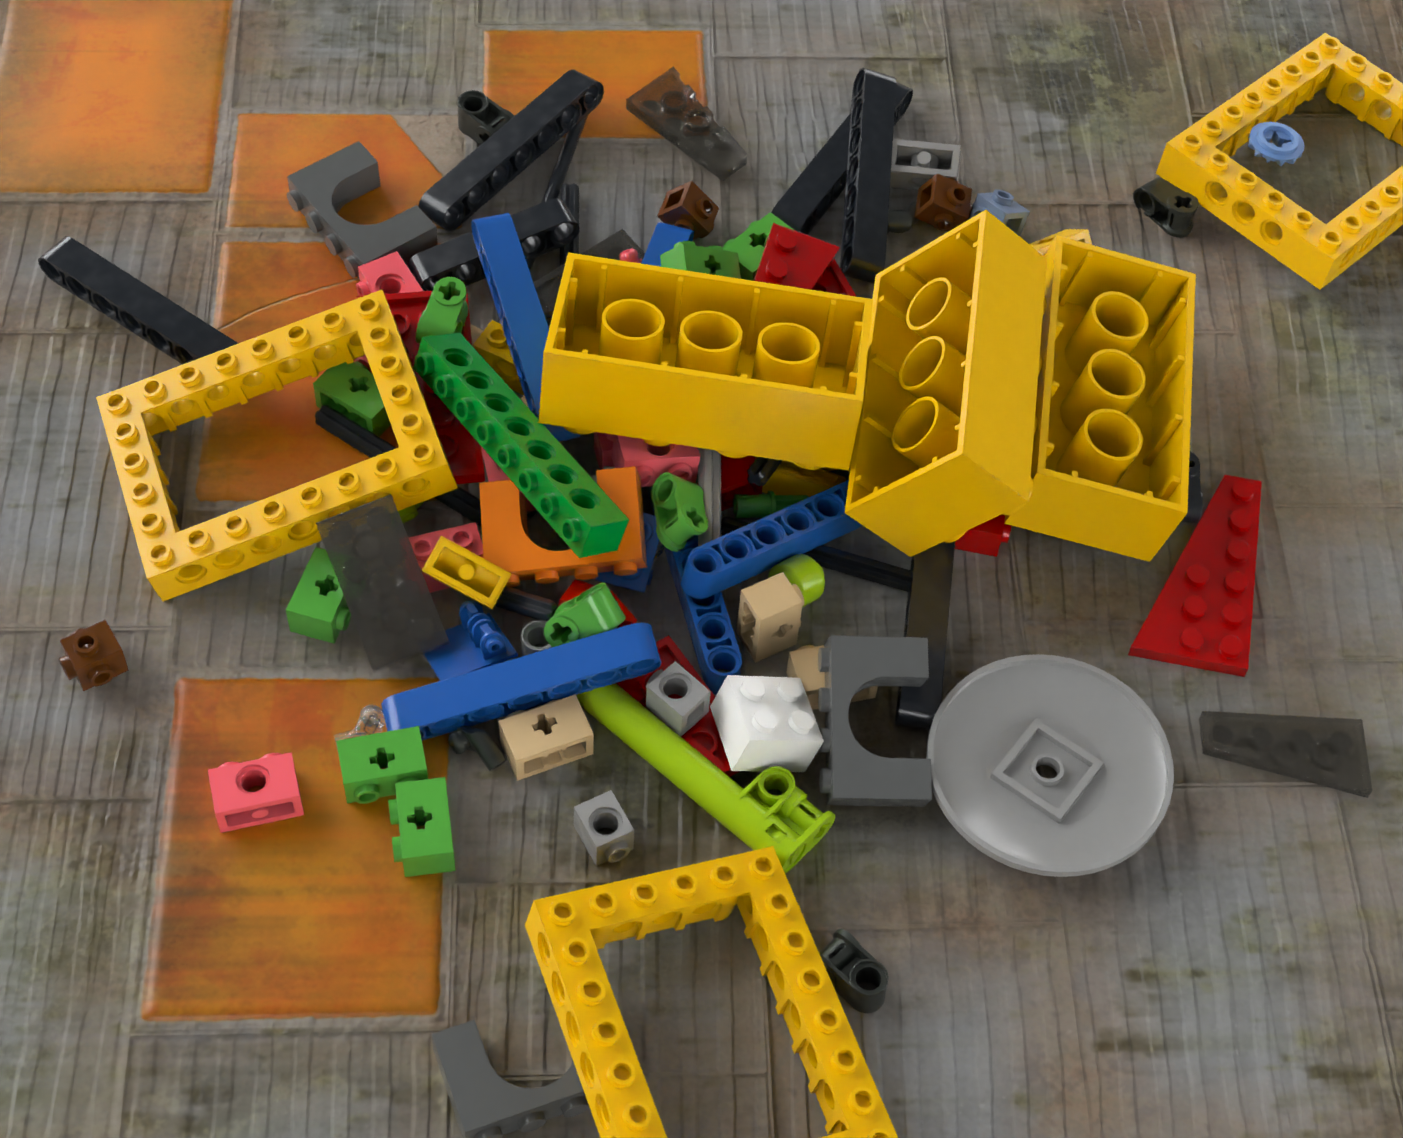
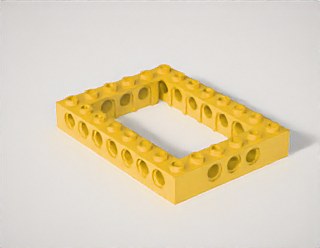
[1156,33,1403,290]
[96,289,458,602]
[525,846,898,1138]

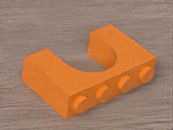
[479,466,647,587]

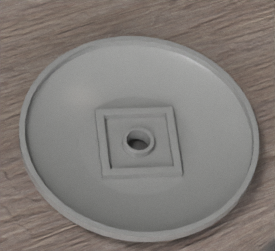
[926,654,1174,877]

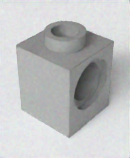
[646,661,711,736]
[574,790,634,866]

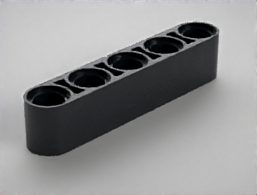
[407,198,580,291]

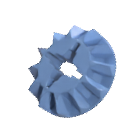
[1248,122,1304,166]

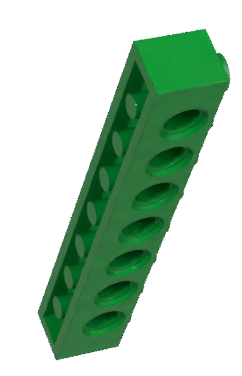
[413,333,629,558]

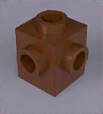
[914,173,972,232]
[657,181,719,240]
[59,619,129,691]

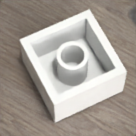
[710,675,824,772]

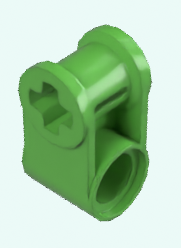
[416,277,468,344]
[651,472,708,552]
[544,582,626,647]

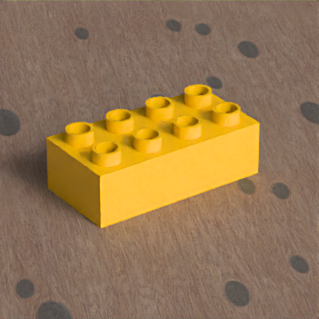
[845,210,1047,557]
[1004,235,1196,562]
[538,252,873,471]

